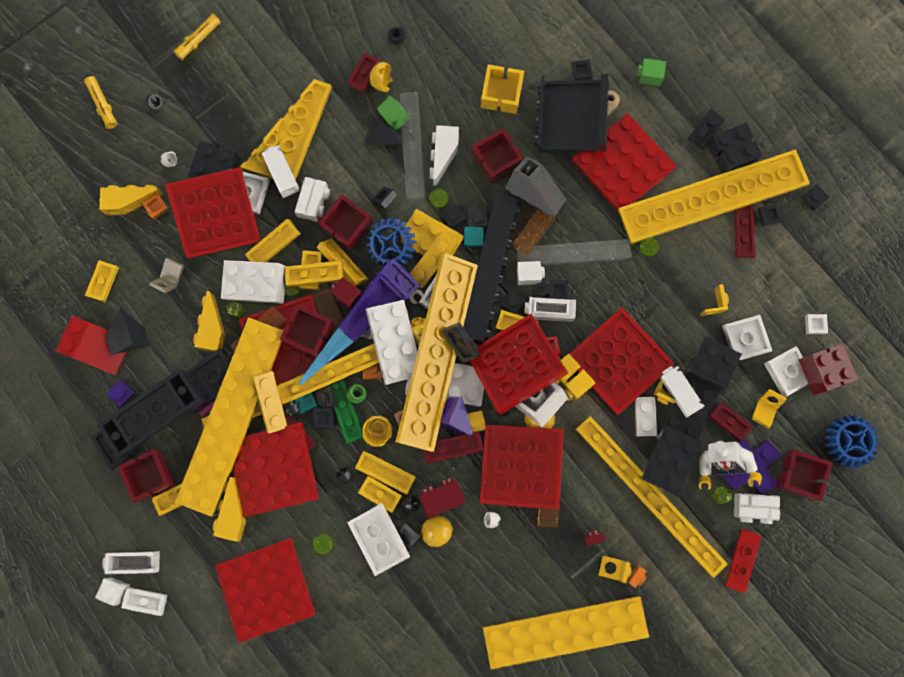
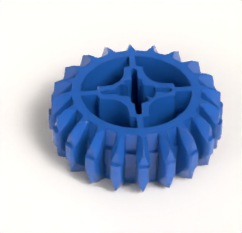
[366,218,417,267]
[824,415,881,468]

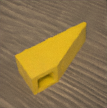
[99,185,162,215]
[193,291,226,352]
[212,477,246,542]

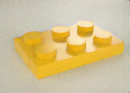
[400,209,464,256]

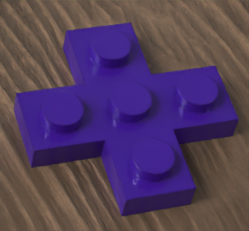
[721,439,781,495]

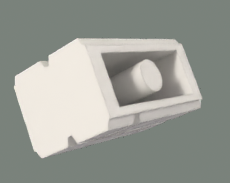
[295,177,330,222]
[734,493,780,524]

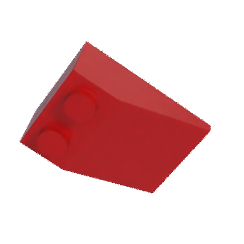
[55,316,127,375]

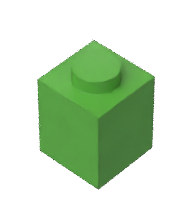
[636,58,666,86]
[377,96,410,130]

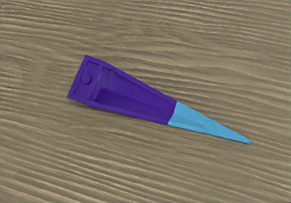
[298,258,420,385]

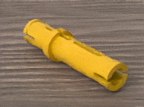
[174,14,220,60]
[84,76,117,129]

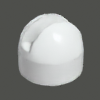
[161,152,177,167]
[484,512,500,528]

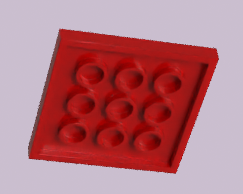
[572,113,677,211]
[165,167,261,258]
[239,294,334,386]
[570,308,675,415]
[469,313,569,415]
[232,422,319,518]
[480,425,564,510]
[215,538,316,643]

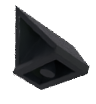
[364,115,402,145]
[106,308,150,355]

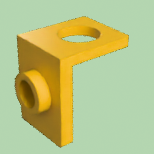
[700,284,729,316]
[653,375,676,405]
[752,389,787,429]
[599,556,631,583]

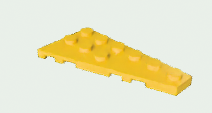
[240,79,332,180]

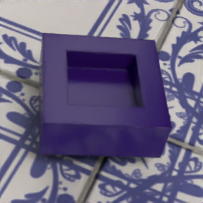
[106,380,136,407]

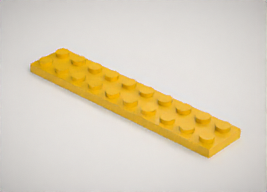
[618,150,810,244]
[396,253,478,452]
[175,318,283,517]

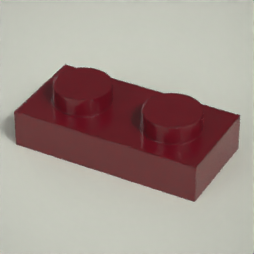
[347,53,380,93]
[709,402,753,443]

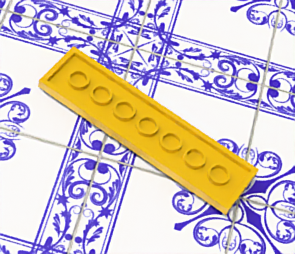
[483,596,649,669]

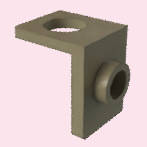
[149,258,184,293]

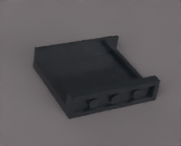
[535,74,609,152]

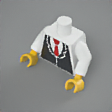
[699,441,762,489]

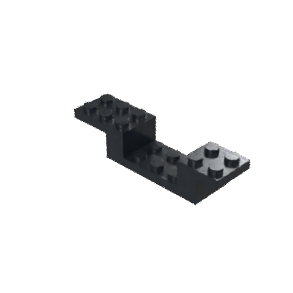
[640,337,742,497]
[90,349,230,470]

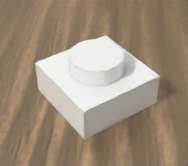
[805,314,828,335]

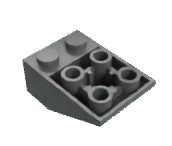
[506,157,567,217]

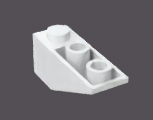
[430,126,459,185]

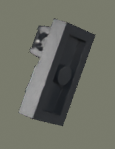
[688,109,725,149]
[442,322,480,363]

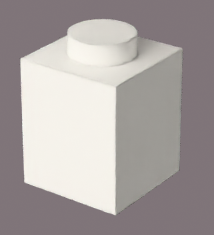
[516,261,545,285]
[95,577,130,606]

